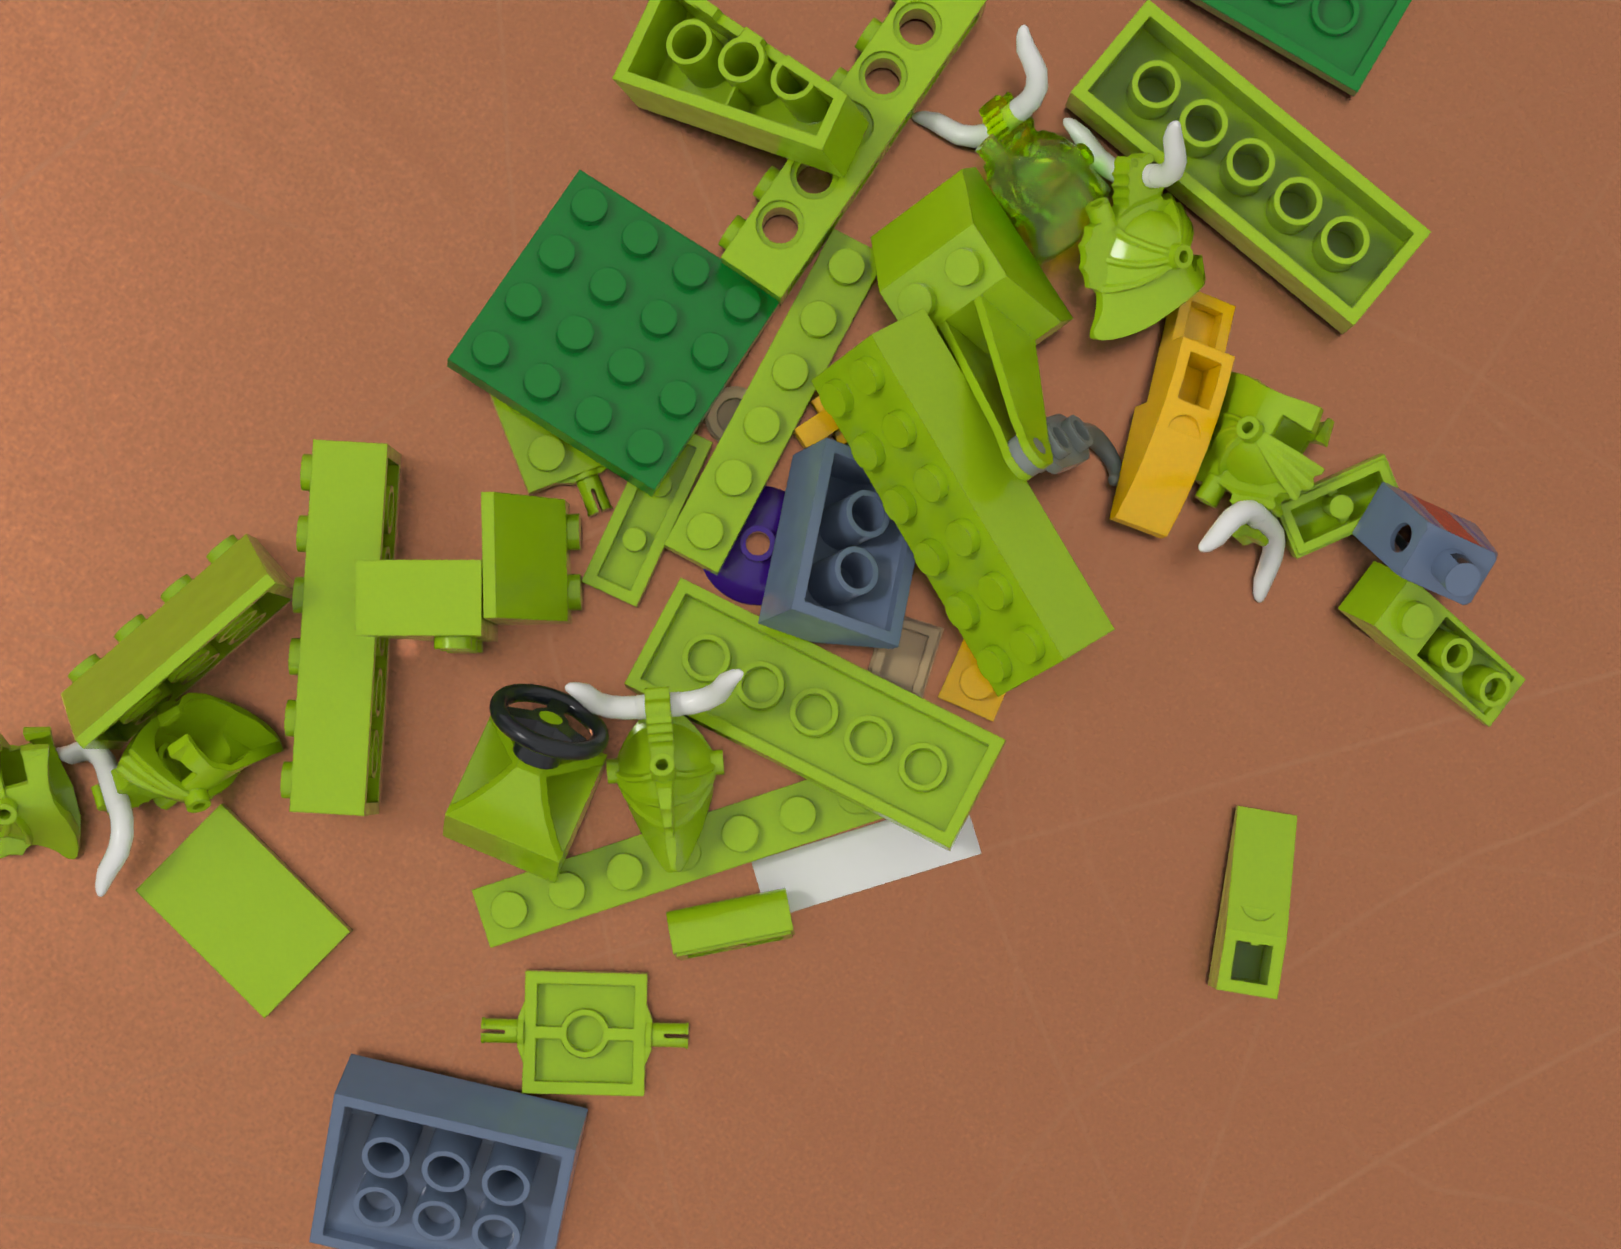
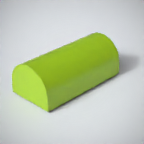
[1276,453,1398,559]
[666,888,795,961]

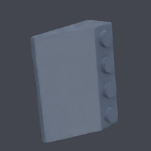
[309,1054,588,1249]

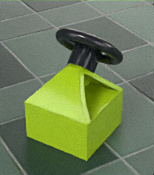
[443,684,609,883]

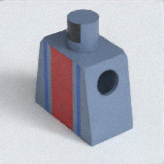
[1352,481,1498,605]

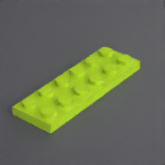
[624,578,1006,851]

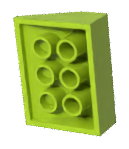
[61,534,294,749]

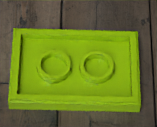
[135,804,353,1018]

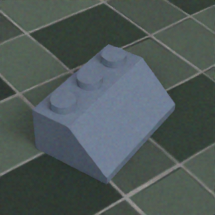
[758,437,915,649]

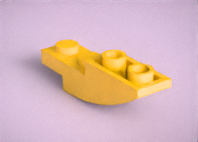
[1109,291,1236,539]

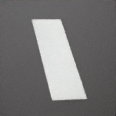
[751,814,982,912]

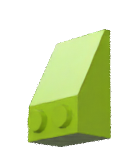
[481,492,583,625]

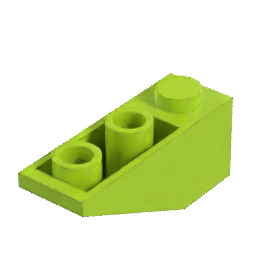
[1338,561,1526,727]
[1208,806,1297,999]

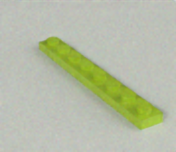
[472,780,882,948]

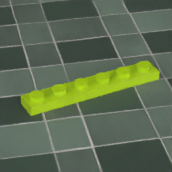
[664,228,877,576]

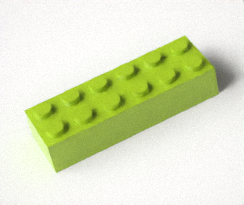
[1065,0,1431,335]
[811,308,1115,697]
[280,439,402,816]

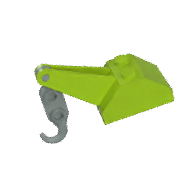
[870,167,1122,486]

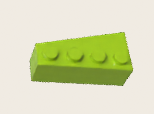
[612,0,869,178]

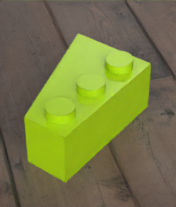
[355,560,498,654]

